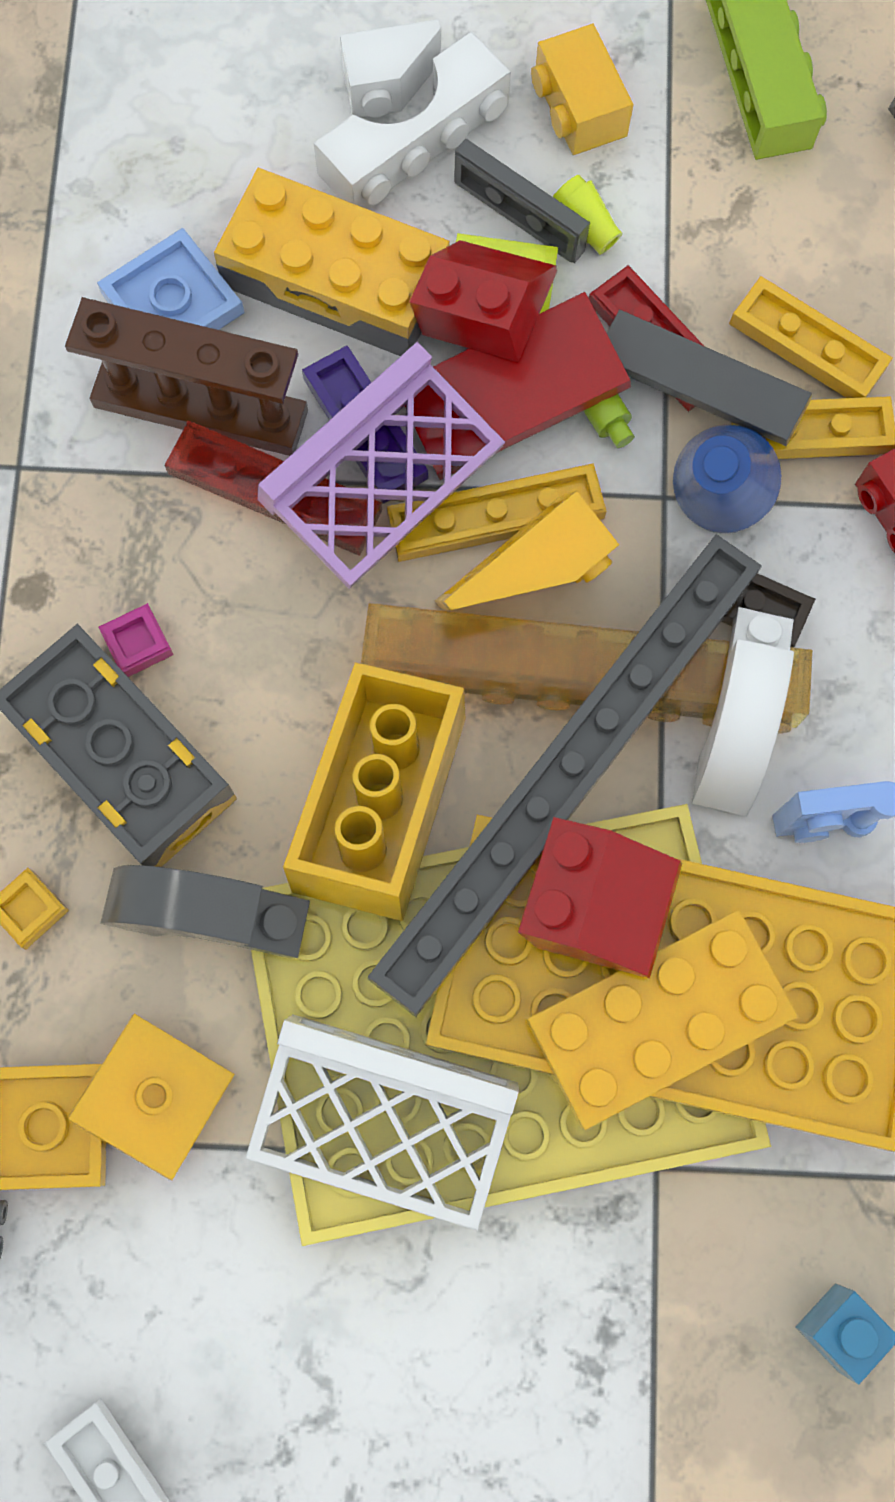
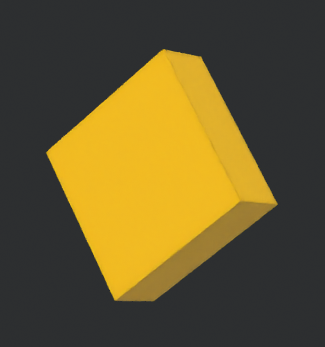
[0,867,69,950]

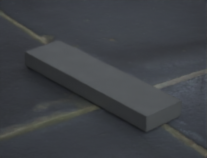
[607,309,812,447]

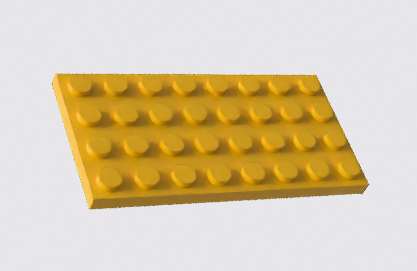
[425,814,895,1152]

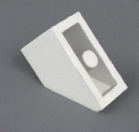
[340,19,441,118]

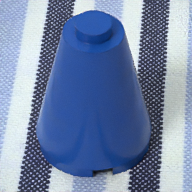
[673,425,781,533]

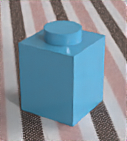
[795,1283,895,1385]

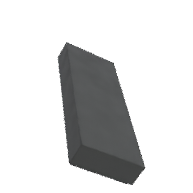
[454,139,590,264]

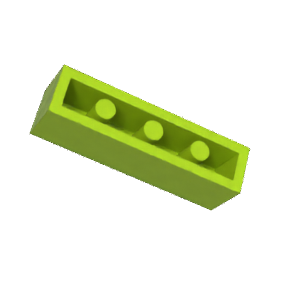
[706,0,827,160]

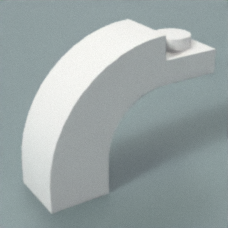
[692,607,794,817]

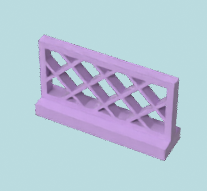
[258,342,505,589]

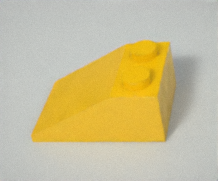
[435,491,619,610]

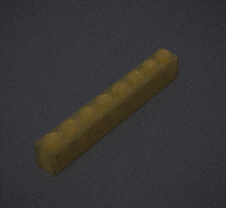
[361,603,813,734]

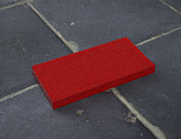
[405,292,631,480]

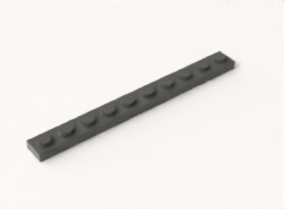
[368,534,762,1017]

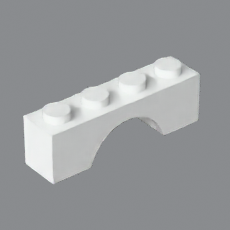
[314,31,511,208]

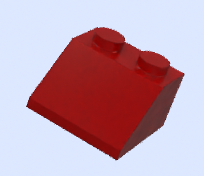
[409,240,557,362]
[518,817,682,979]

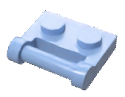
[772,781,895,843]

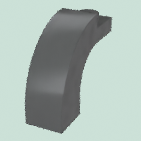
[100,865,310,959]

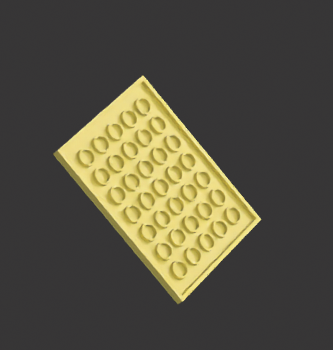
[251,804,771,1246]

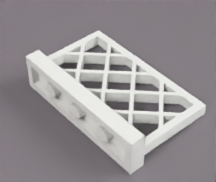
[245,1014,519,1231]

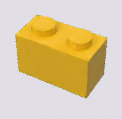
[531,23,634,155]

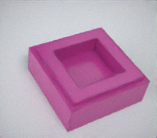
[98,603,174,677]

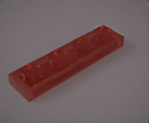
[164,420,382,556]

